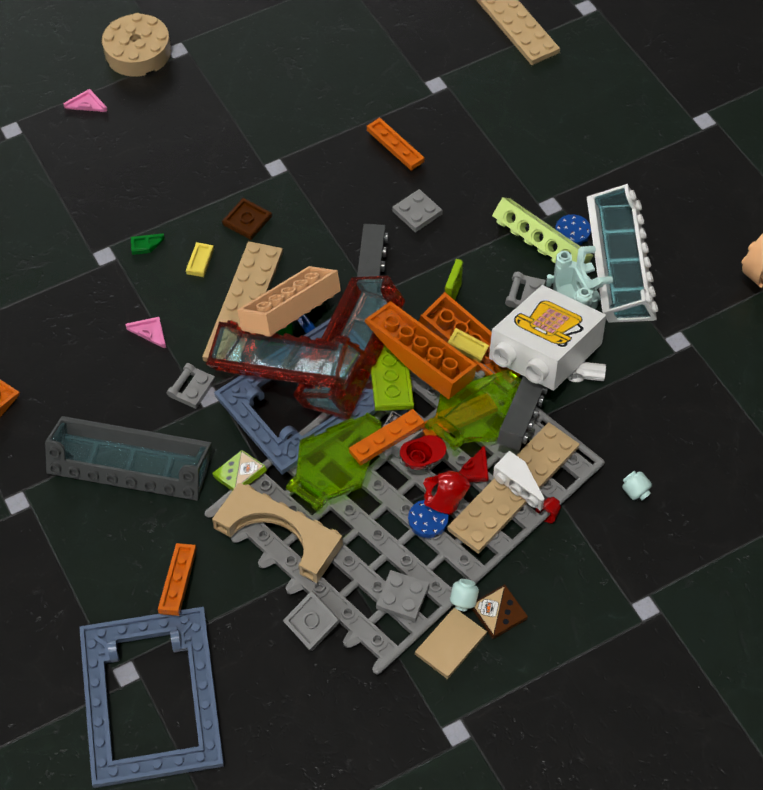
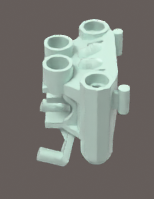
[546,246,613,309]

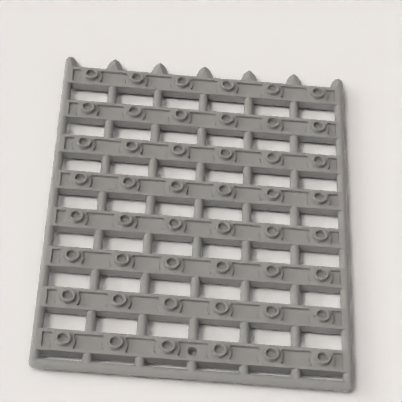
[204,363,605,674]

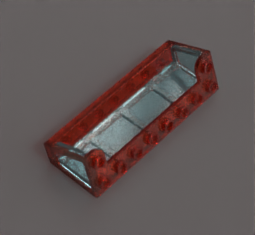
[293,276,405,419]
[206,320,366,390]

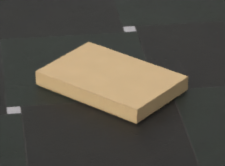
[415,608,487,679]

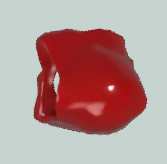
[423,471,470,515]

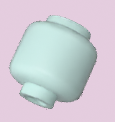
[622,471,652,500]
[450,579,479,611]

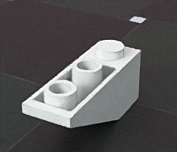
[493,451,544,511]

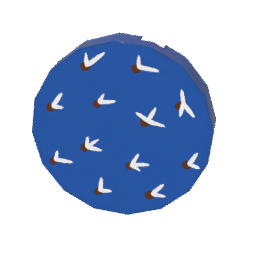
[555,214,591,246]
[408,500,448,538]

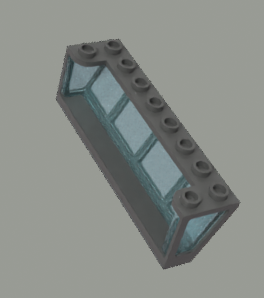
[45,416,211,501]

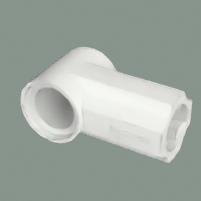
[567,361,606,382]

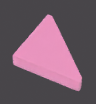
[63,89,107,112]
[126,317,166,348]

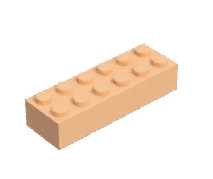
[237,266,341,337]

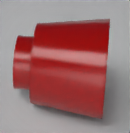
[535,497,561,523]

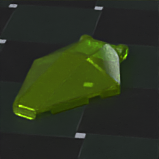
[425,369,521,451]
[286,413,382,511]

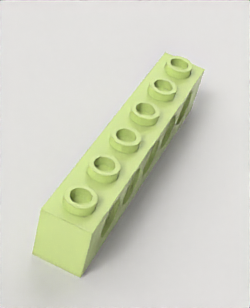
[492,197,593,264]

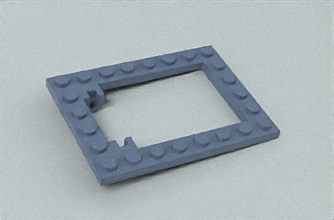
[214,314,378,474]
[79,607,224,788]

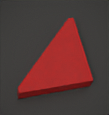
[459,446,488,482]

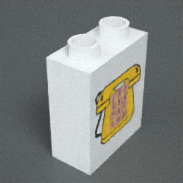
[489,285,607,391]

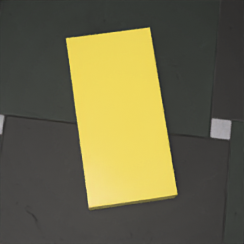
[186,242,214,277]
[448,328,489,363]

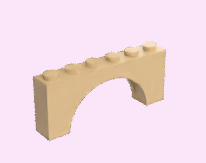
[212,482,343,583]

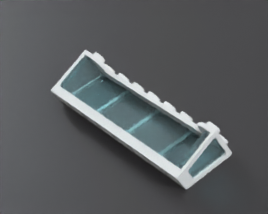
[587,184,658,323]

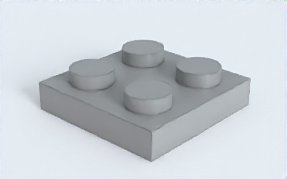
[392,189,442,233]
[376,570,429,622]
[283,591,341,651]

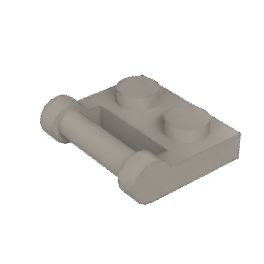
[505,272,546,308]
[166,363,216,409]

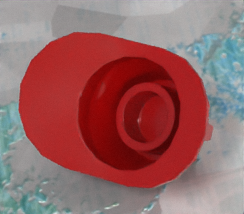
[400,435,447,470]

